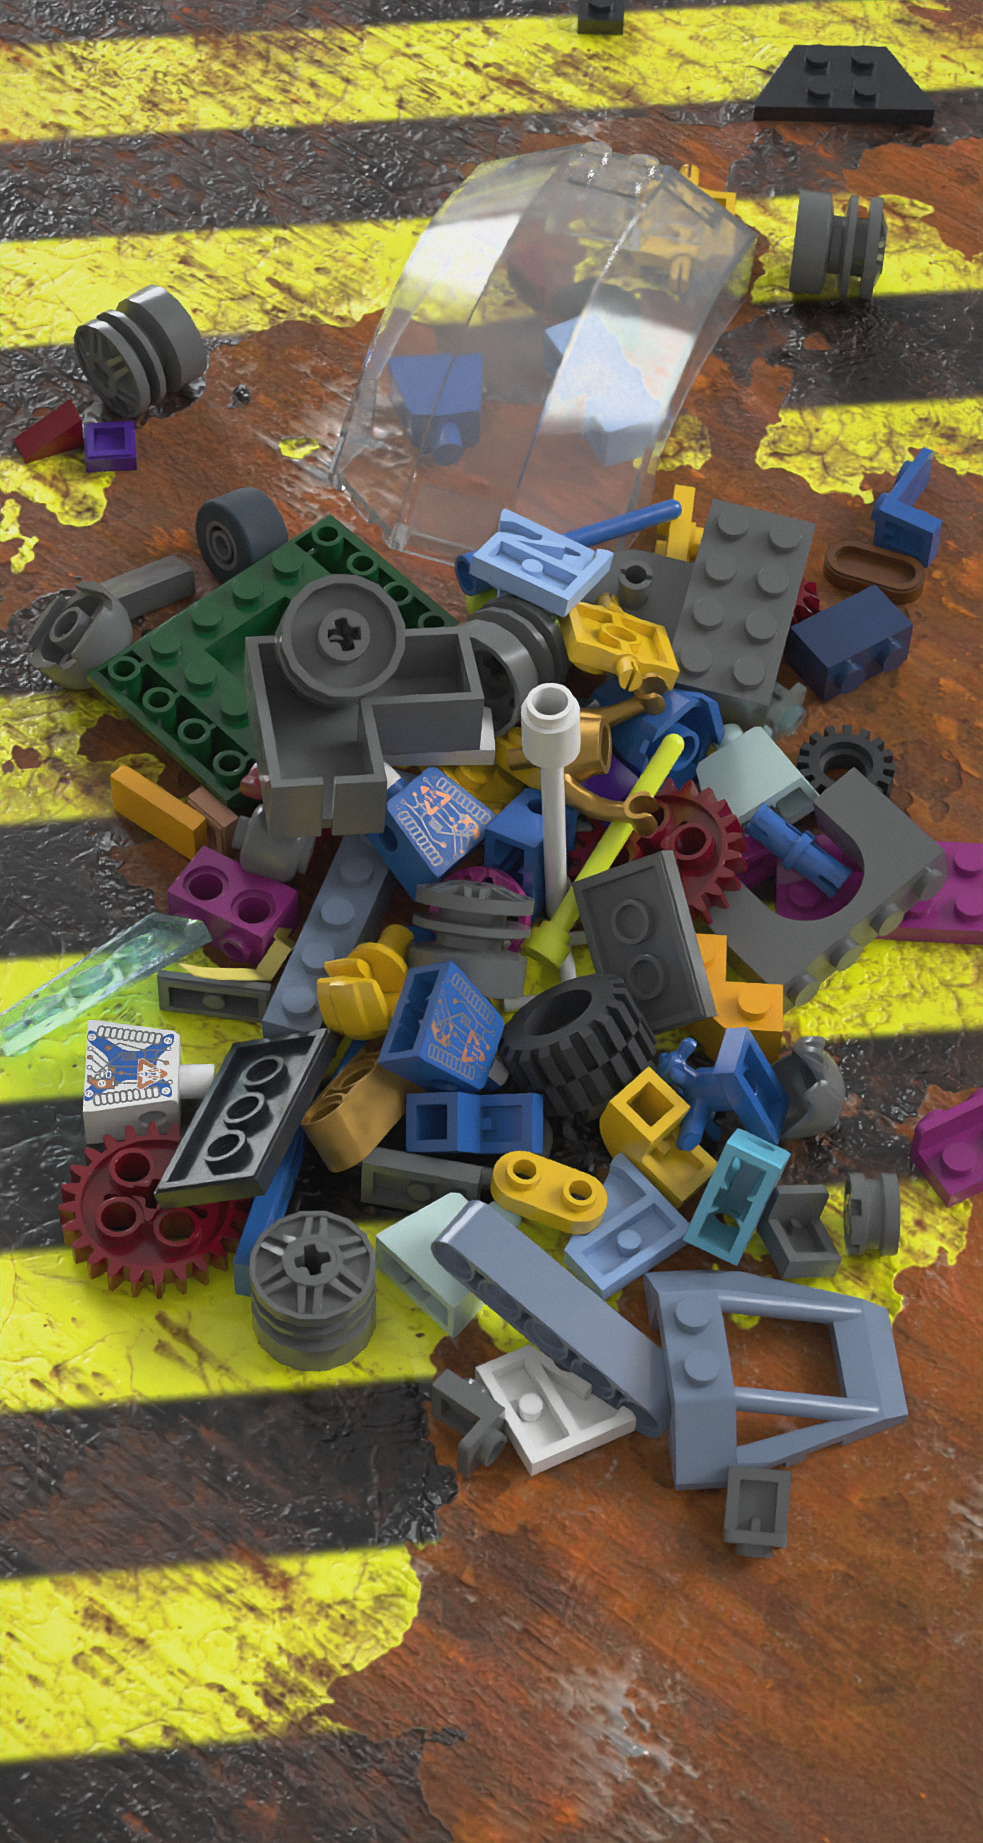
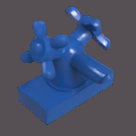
[656,1027,791,1151]

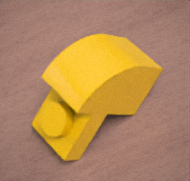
[600,1066,717,1210]

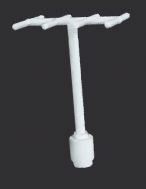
[482,683,593,1012]

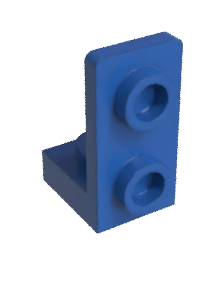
[871,447,943,568]

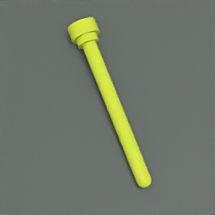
[520,734,684,970]

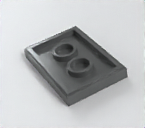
[571,850,718,1036]

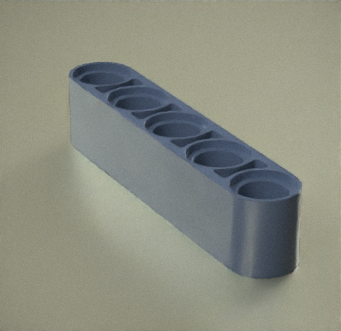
[431,1200,672,1439]

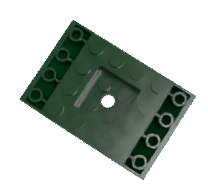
[87,514,460,810]

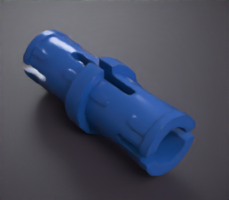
[743,803,853,899]

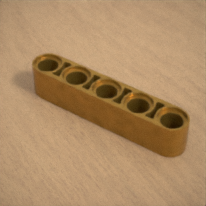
[300,998,494,1172]

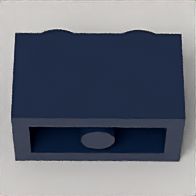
[786,584,913,702]

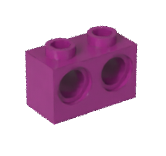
[167,845,299,967]

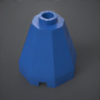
[591,679,725,791]

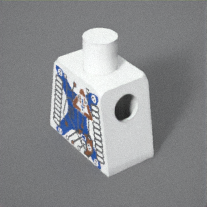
[83,1020,215,1144]

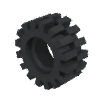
[796,725,895,820]

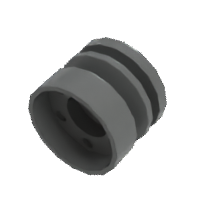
[788,189,887,300]
[74,284,207,419]
[455,595,570,737]
[407,880,535,999]
[249,1211,376,1371]

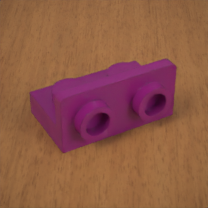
[909,1087,983,1208]

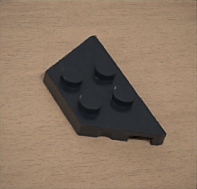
[753,44,935,124]

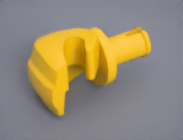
[317,924,416,1040]

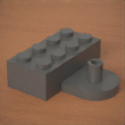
[581,498,816,732]

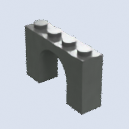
[692,767,948,1015]

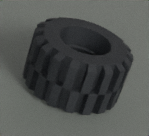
[497,973,656,1117]

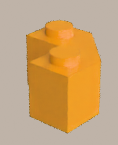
[678,934,783,1066]

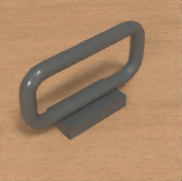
[355,1090,553,1212]

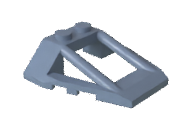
[643,1269,908,1491]

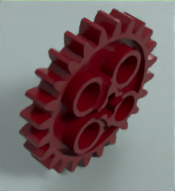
[567,778,748,925]
[59,1121,252,1299]

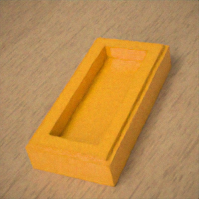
[110,764,208,860]

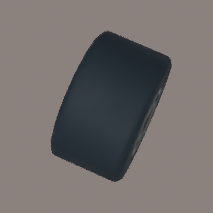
[195,486,289,584]

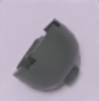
[27,581,133,689]

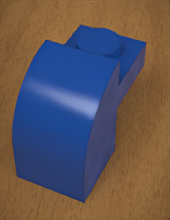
[406,1092,543,1157]

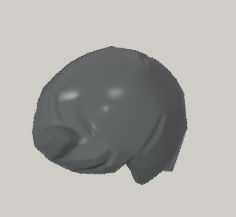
[771,1036,845,1140]

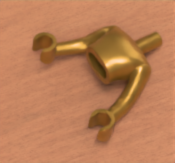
[507,672,668,836]

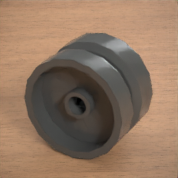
[275,574,405,708]

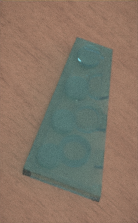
[0,912,213,1057]

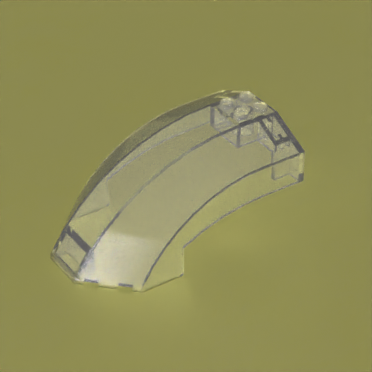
[328,142,758,567]

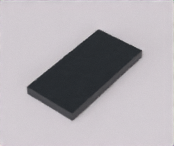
[154,1028,340,1210]

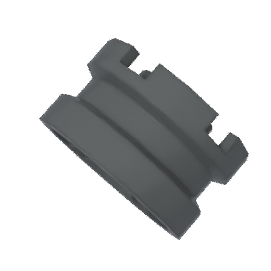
[843,1173,901,1256]

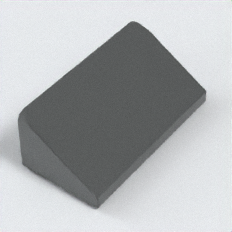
[78,555,196,620]
[157,970,276,1023]

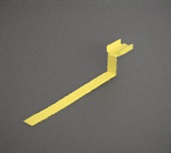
[179,927,296,982]

